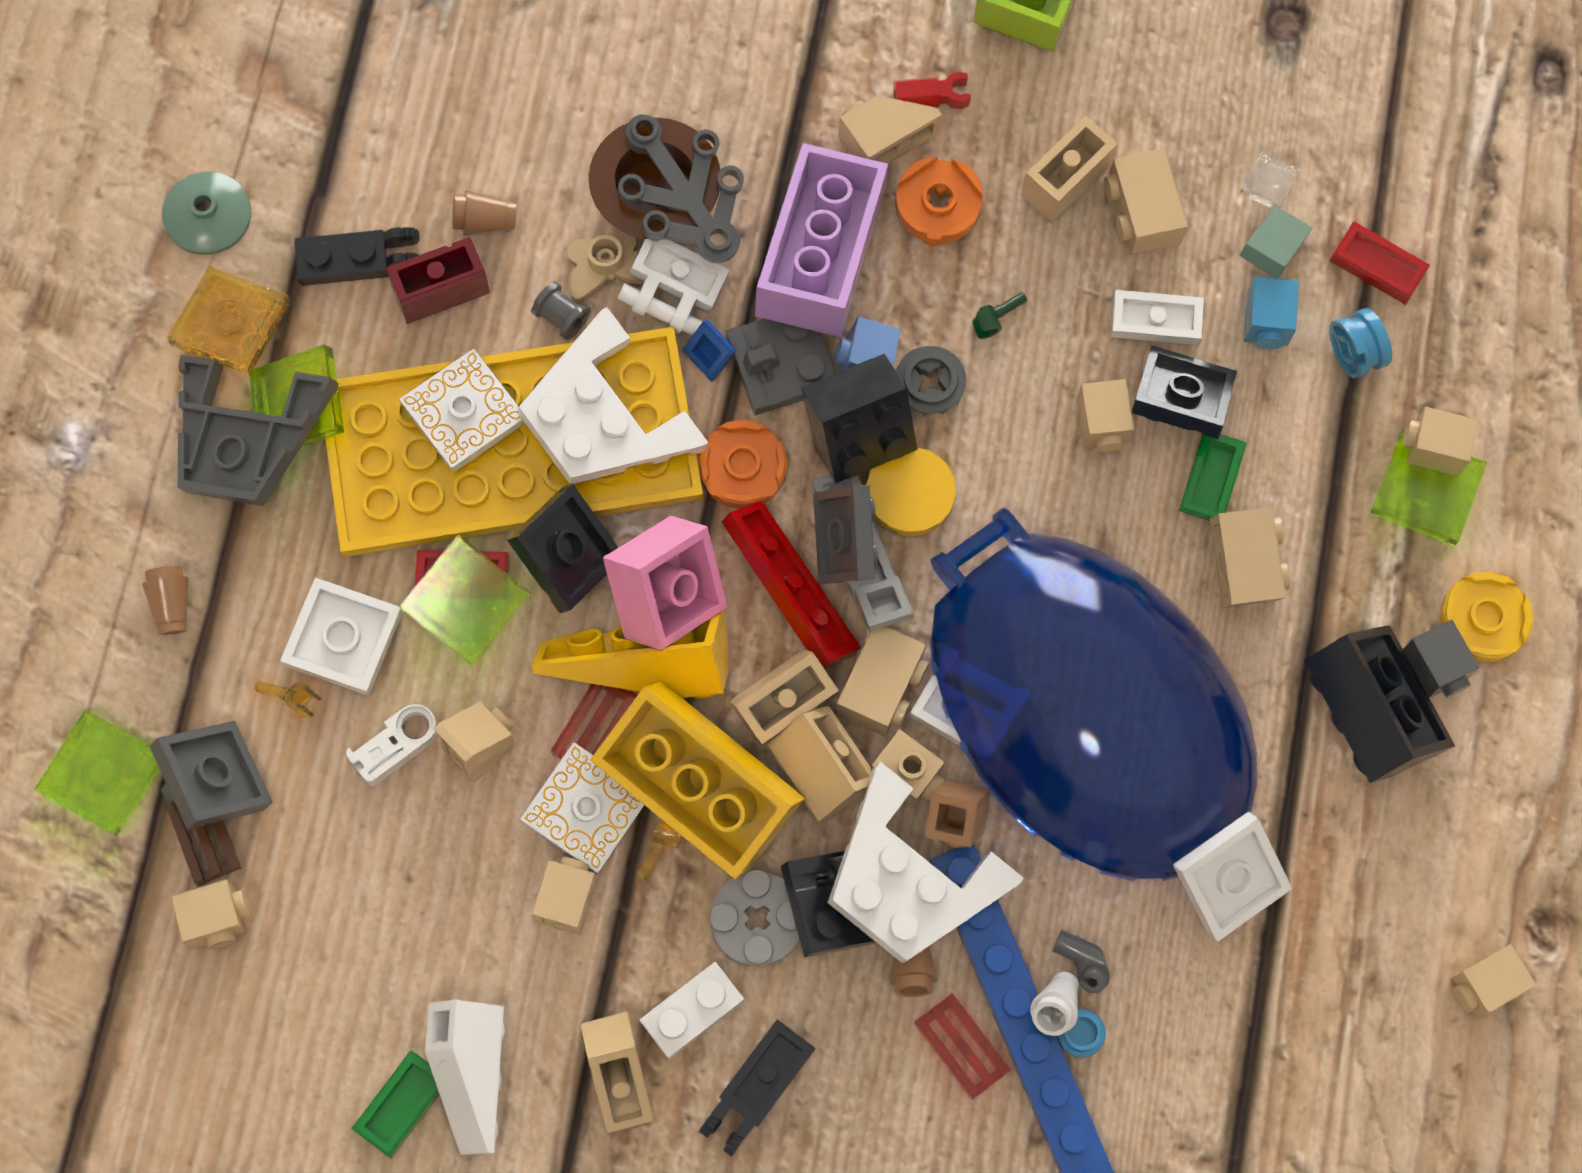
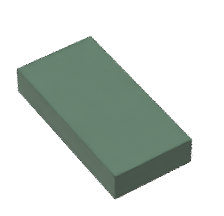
[1240,206,1313,278]

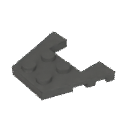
[178,355,339,506]

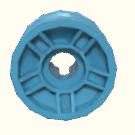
[1329,308,1392,378]

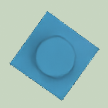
[1244,276,1299,349]

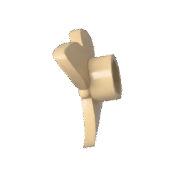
[567,229,645,303]

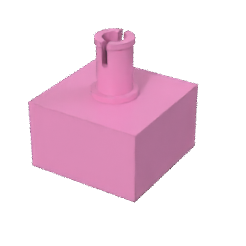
[603,516,728,651]

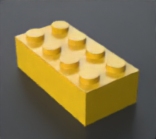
[590,681,805,880]

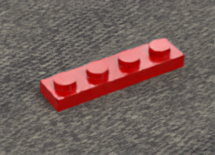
[722,500,861,669]

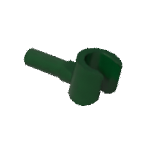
[972,292,1027,339]

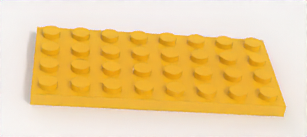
[322,327,703,557]

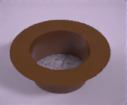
[589,117,721,239]

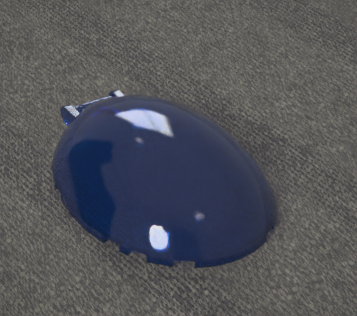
[929,508,1257,881]

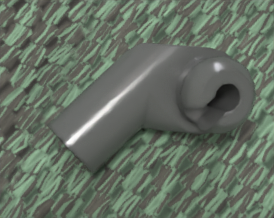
[1052,930,1110,994]

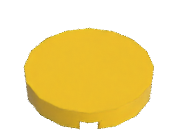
[866,447,956,537]
[1439,571,1534,663]

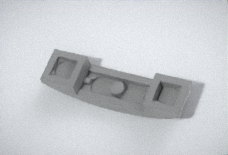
[812,475,914,631]

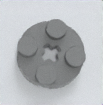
[710,869,800,967]

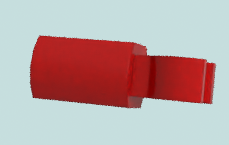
[893,72,971,109]

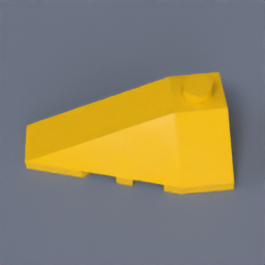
[531,609,729,699]

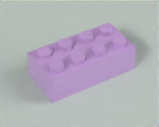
[755,143,888,338]

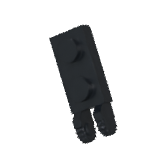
[295,227,420,286]
[699,1019,816,1157]

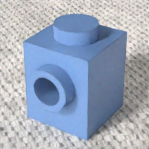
[834,316,901,372]

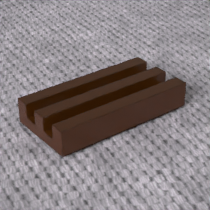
[163,797,242,886]

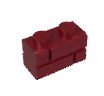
[386,237,490,324]

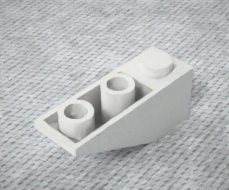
[425,1000,505,1155]

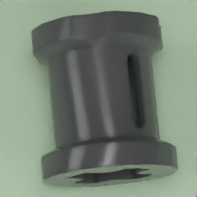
[531,282,591,340]

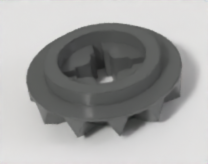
[896,346,966,416]

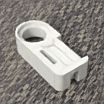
[346,704,438,786]

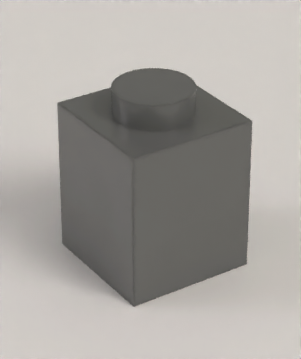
[1403,620,1480,698]

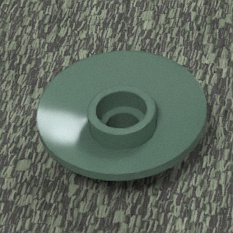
[162,172,251,255]

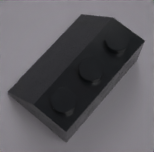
[1304,625,1455,783]

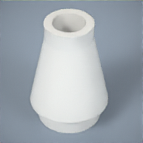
[1030,972,1080,1036]

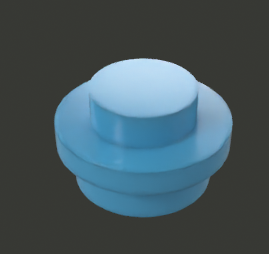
[1057,1009,1106,1058]

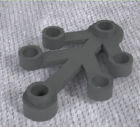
[618,114,744,263]

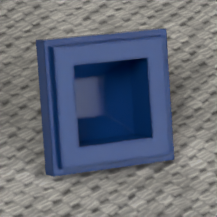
[682,319,737,382]

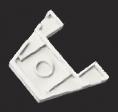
[518,307,708,484]
[828,762,1024,963]

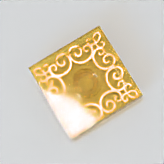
[167,266,291,375]

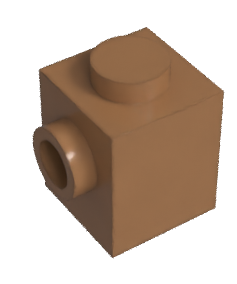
[925,779,991,848]

